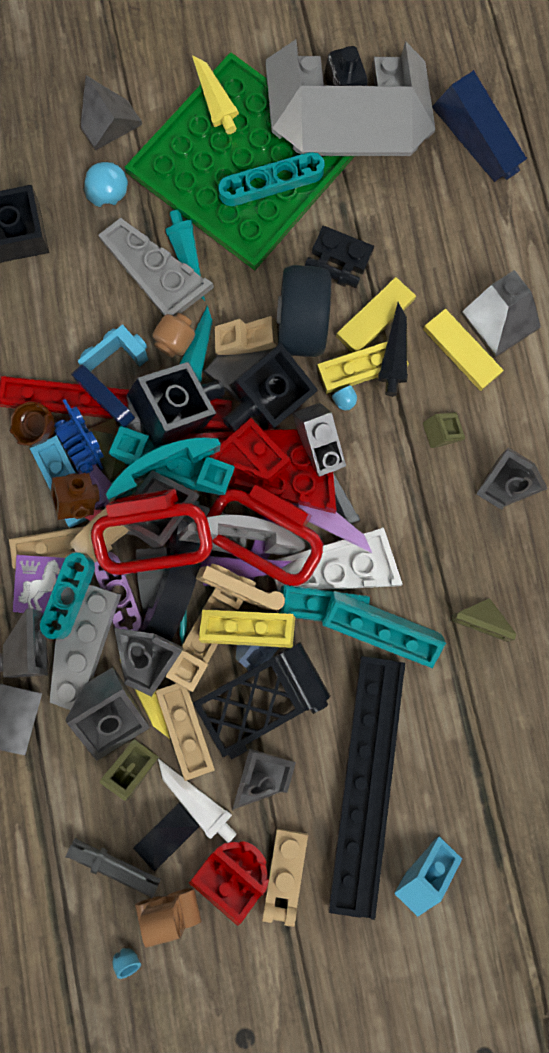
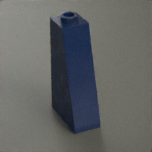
[432,70,527,182]

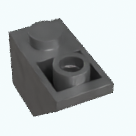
[293,403,346,477]

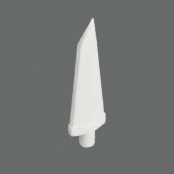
[158,759,237,843]

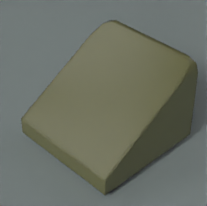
[423,412,465,448]

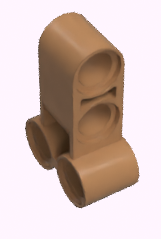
[135,888,202,948]

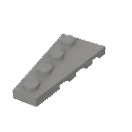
[98,218,214,316]

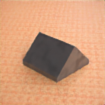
[123,470,199,548]

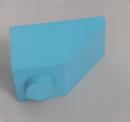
[394,837,462,917]

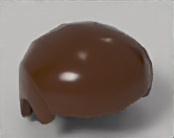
[9,402,55,446]

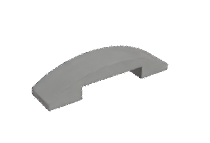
[178,515,305,556]

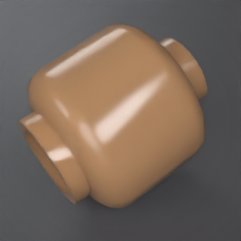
[152,313,195,358]

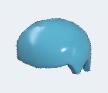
[83,162,128,207]

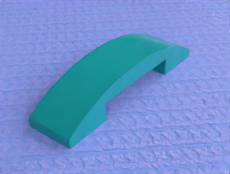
[109,426,235,495]
[106,438,221,503]

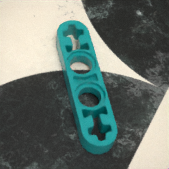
[218,152,325,206]

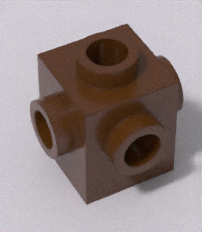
[51,473,100,520]

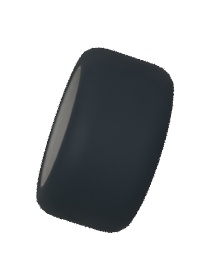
[277,265,331,357]

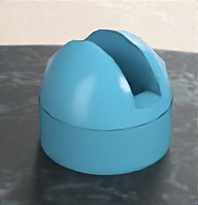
[332,385,357,410]
[112,948,141,979]

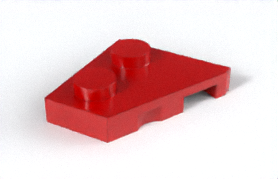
[209,418,292,483]

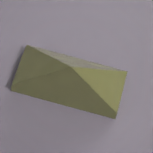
[88,418,129,483]
[450,598,517,642]

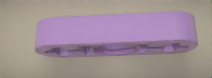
[94,552,143,632]

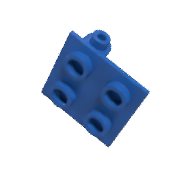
[55,399,104,473]

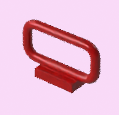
[207,484,323,586]
[91,489,213,575]

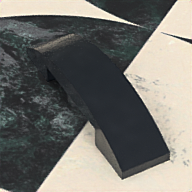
[141,520,201,641]

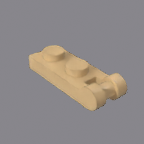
[196,564,285,610]
[262,828,308,927]

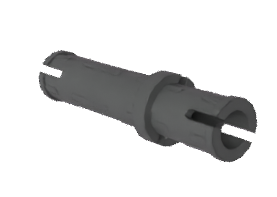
[65,838,161,899]

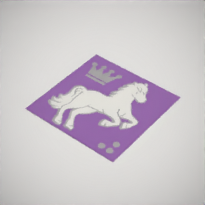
[13,555,65,613]

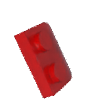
[189,841,269,926]

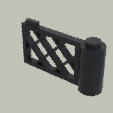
[193,642,331,760]

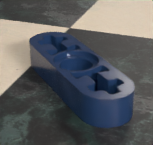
[71,364,135,428]

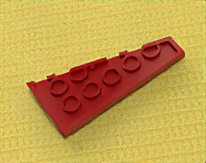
[160,429,336,514]

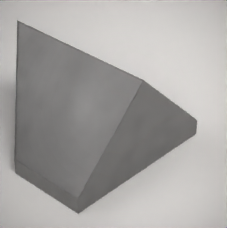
[81,75,142,151]
[477,447,548,510]
[114,628,183,697]
[232,749,296,810]

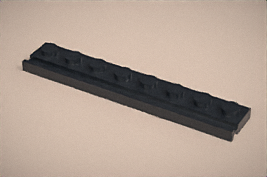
[328,656,405,920]

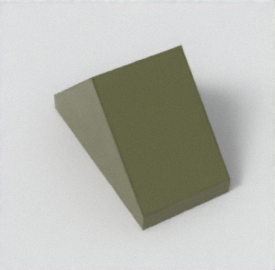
[99,739,159,801]

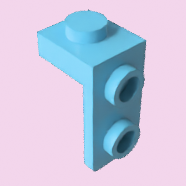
[78,324,148,371]

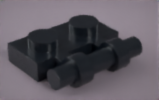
[305,225,375,289]

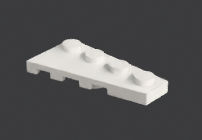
[274,528,403,592]

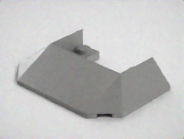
[265,39,435,156]

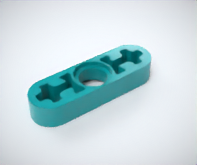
[40,553,95,640]

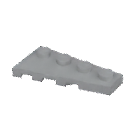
[50,578,121,710]

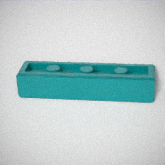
[322,591,446,669]

